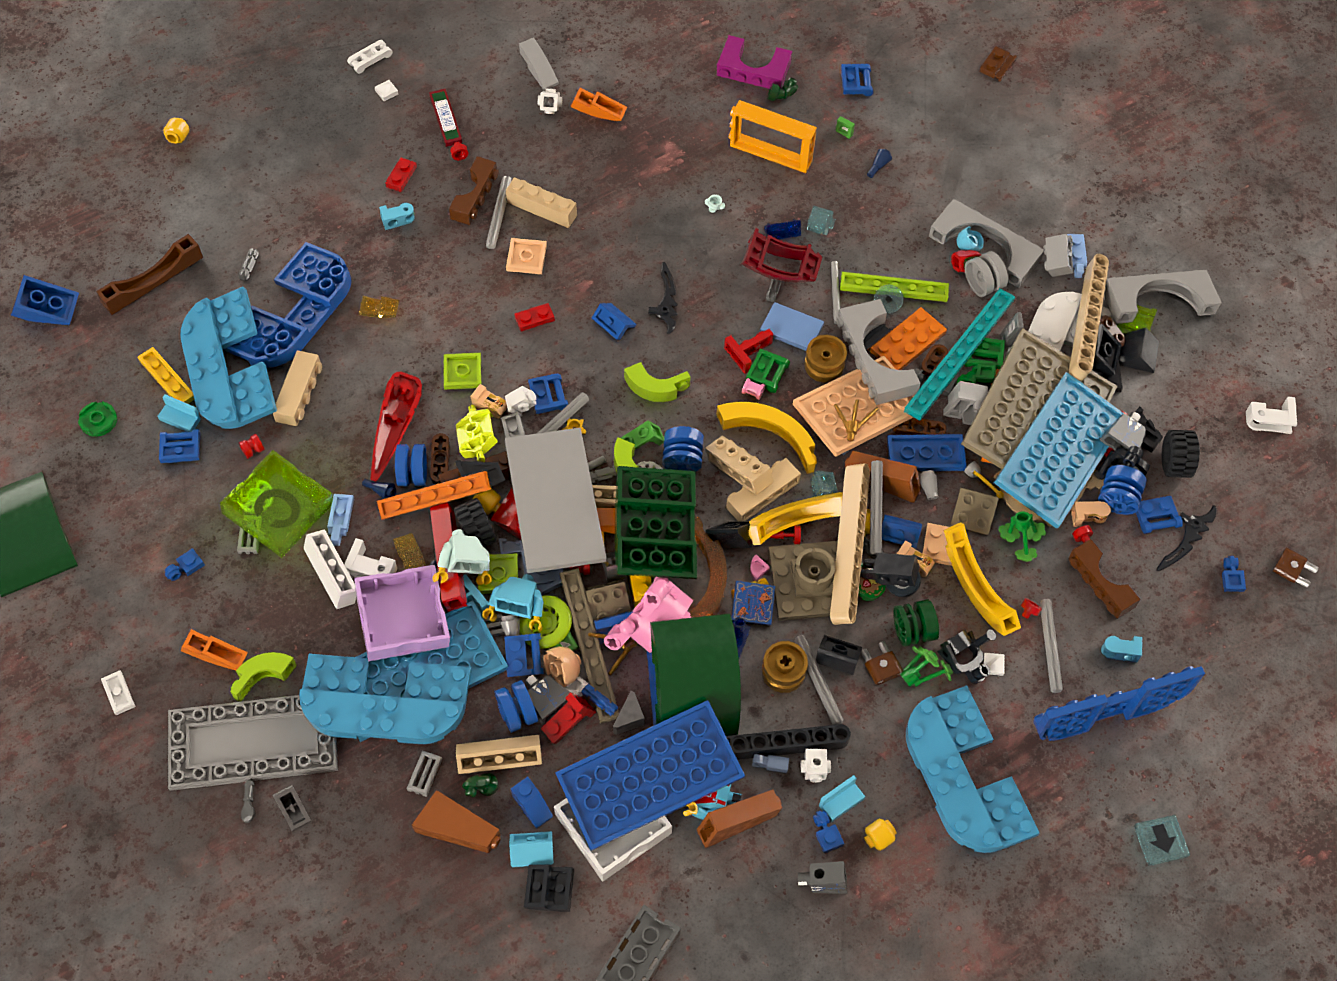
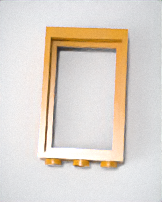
[729,100,817,173]

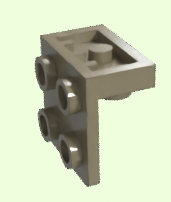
[951,487,998,535]
[584,579,631,621]

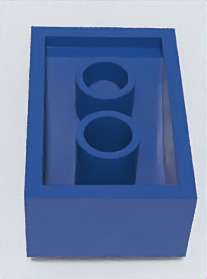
[11,275,79,325]

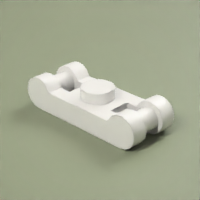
[347,40,393,74]

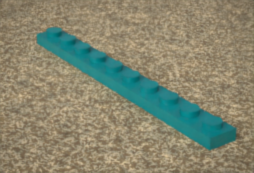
[904,288,1015,421]

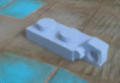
[1067,234,1087,278]
[327,494,354,546]

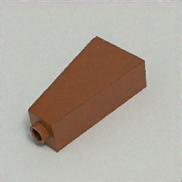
[845,451,921,503]
[412,790,501,853]
[696,790,782,848]

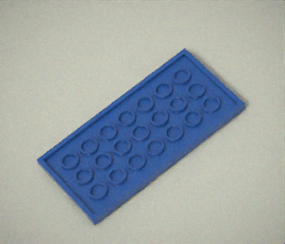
[555,700,745,851]

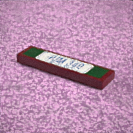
[429,89,462,147]

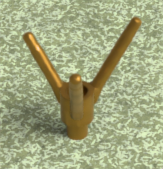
[834,399,879,441]
[588,632,638,675]

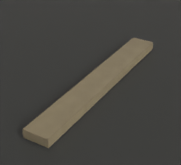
[559,568,619,724]

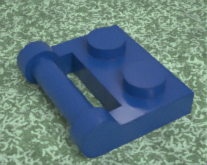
[841,64,873,96]
[528,374,568,414]
[159,429,201,463]
[1135,496,1183,534]
[504,633,544,677]

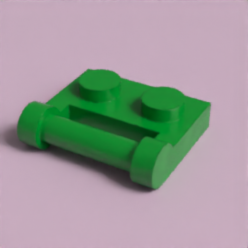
[964,338,1005,369]
[746,349,790,393]

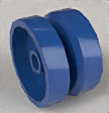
[395,444,427,487]
[494,680,538,733]

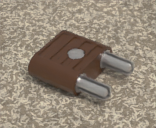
[1272,547,1318,588]
[861,641,904,685]

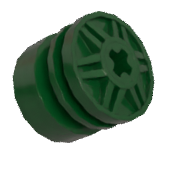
[893,599,939,647]

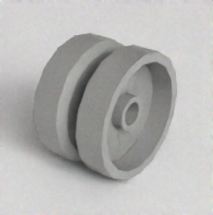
[965,251,1008,297]

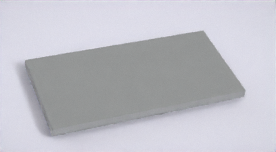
[505,428,607,573]
[168,695,338,791]

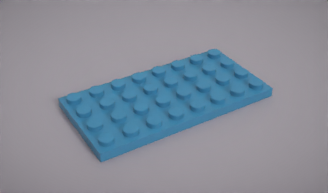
[994,372,1124,529]
[356,601,508,742]

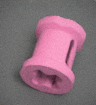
[742,378,765,400]

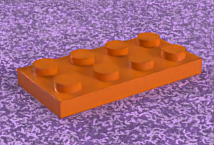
[870,307,947,370]

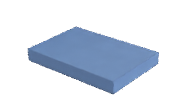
[760,302,824,351]

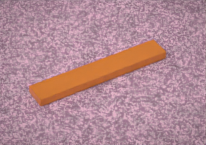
[377,471,491,520]

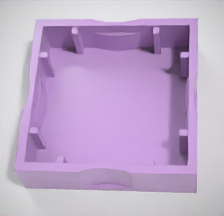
[354,565,450,661]

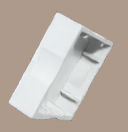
[554,798,672,882]

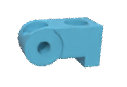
[379,203,415,230]
[1101,636,1142,662]

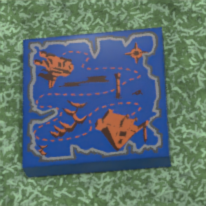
[731,581,775,626]

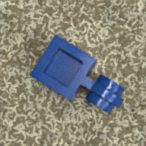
[165,548,205,581]
[1222,556,1246,592]
[813,811,844,853]

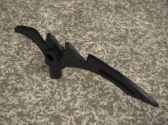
[648,262,678,334]
[1157,505,1217,571]

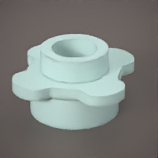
[705,195,725,213]

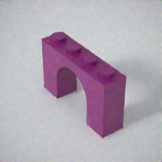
[717,35,792,89]

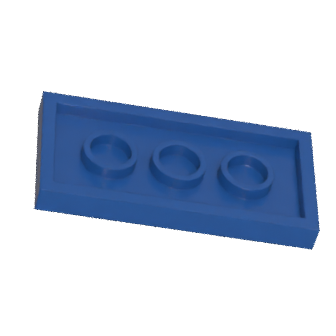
[887,434,966,471]

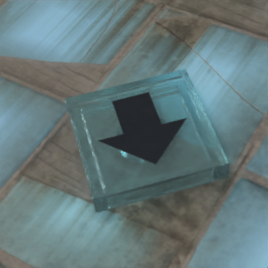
[1134,815,1190,866]

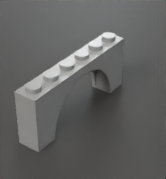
[929,199,1044,288]
[1104,270,1222,324]
[836,299,921,405]

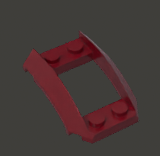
[741,228,822,282]

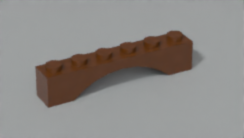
[96,234,203,315]

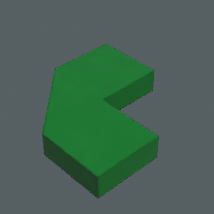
[956,364,997,385]

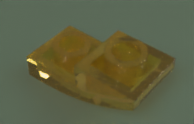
[359,296,399,318]
[393,533,426,570]

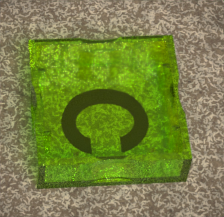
[220,450,333,558]

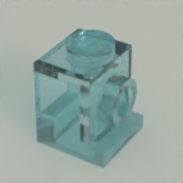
[810,471,838,497]

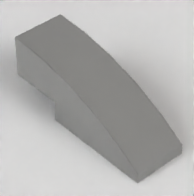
[519,37,559,91]

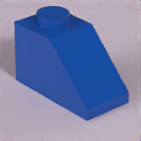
[511,777,553,829]

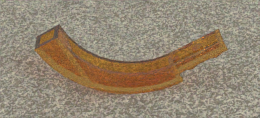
[689,516,727,617]

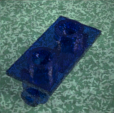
[764,219,801,239]

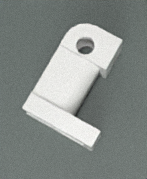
[1246,397,1297,434]
[344,538,397,578]

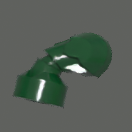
[767,78,798,101]
[462,773,498,797]

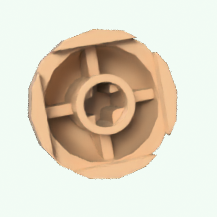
[543,646,581,687]

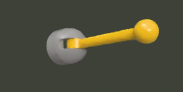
[964,461,1004,498]

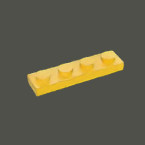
[138,347,194,404]

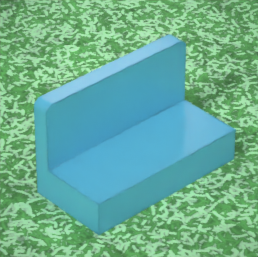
[158,394,201,432]
[819,775,865,822]
[509,831,554,867]

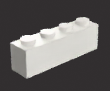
[304,529,356,609]

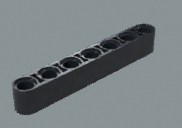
[726,724,851,760]

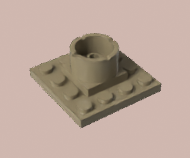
[768,541,857,621]

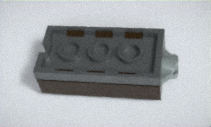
[596,905,681,981]

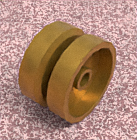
[804,335,847,383]
[762,641,808,693]

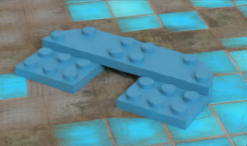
[181,286,277,429]
[299,654,471,744]
[906,686,1040,853]

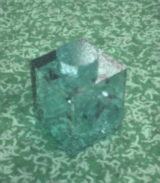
[807,206,835,235]

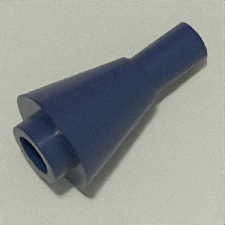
[867,149,892,178]
[362,479,396,499]

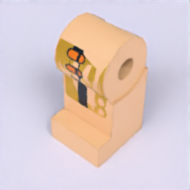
[471,384,507,419]
[1071,501,1111,527]
[897,540,935,577]

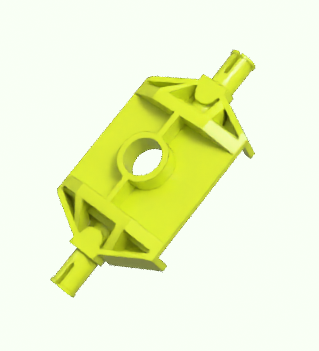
[456,405,498,462]

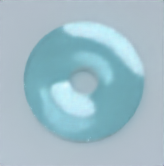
[874,285,903,314]

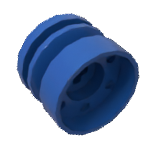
[662,426,704,472]
[1098,465,1147,515]

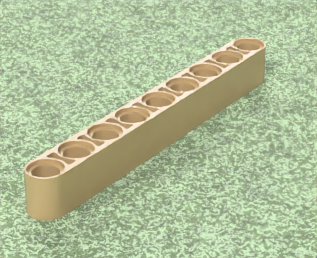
[1069,254,1109,382]
[830,463,870,625]

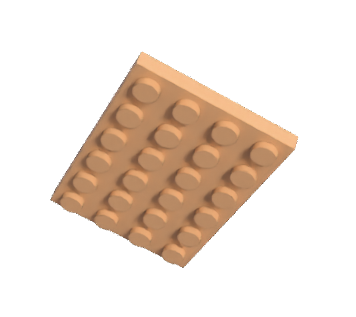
[793,356,914,457]

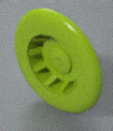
[519,595,572,649]

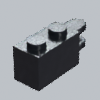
[860,553,920,587]

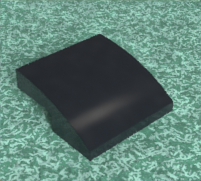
[524,865,574,912]

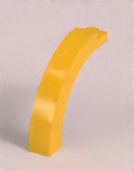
[717,402,817,474]
[749,492,843,545]
[943,522,1021,636]

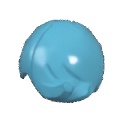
[957,226,984,251]

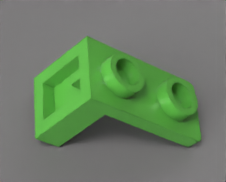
[621,420,664,450]

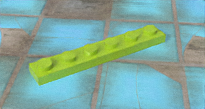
[840,272,949,302]

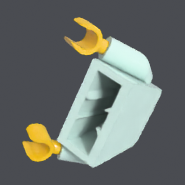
[433,529,492,585]

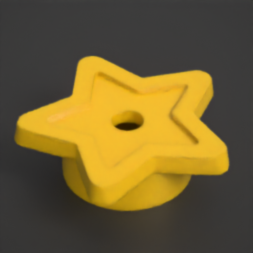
[562,418,586,434]

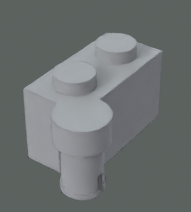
[1043,234,1073,277]

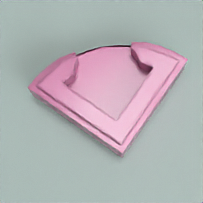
[750,555,770,581]

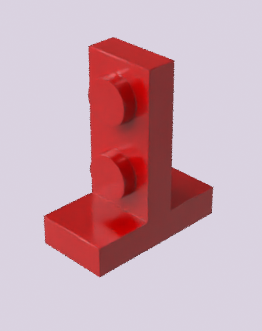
[724,329,773,374]
[541,692,596,744]

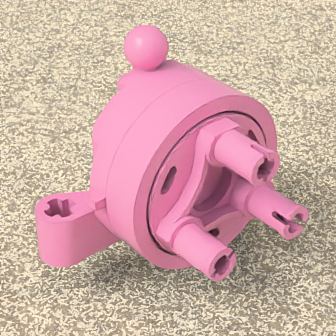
[604,577,693,653]

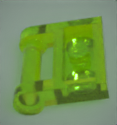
[1114,305,1157,331]

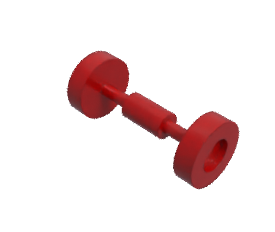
[770,525,801,545]

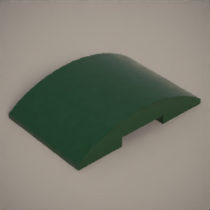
[615,466,697,579]
[0,472,78,597]
[650,613,741,736]

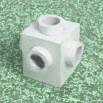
[538,88,562,114]
[801,749,831,782]

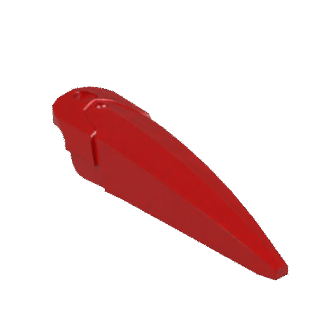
[371,372,422,481]

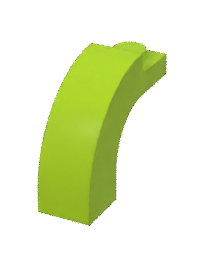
[624,362,690,402]

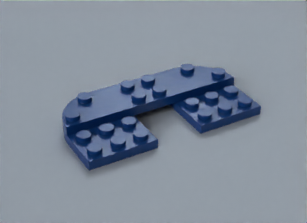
[223,242,351,368]
[1033,666,1205,741]

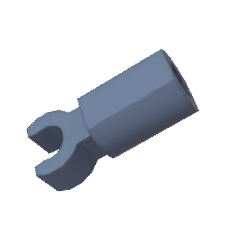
[752,754,789,773]

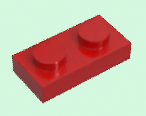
[385,157,417,192]
[514,303,555,332]

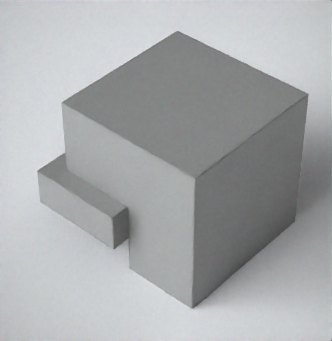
[943,381,988,425]

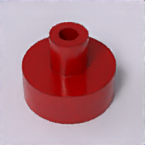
[450,142,469,161]
[1072,525,1093,543]
[1021,598,1042,619]

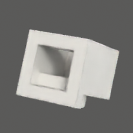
[505,386,536,417]

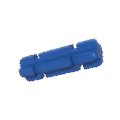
[581,684,618,716]

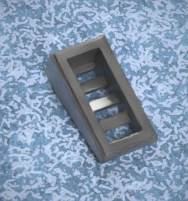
[1000,312,1024,348]

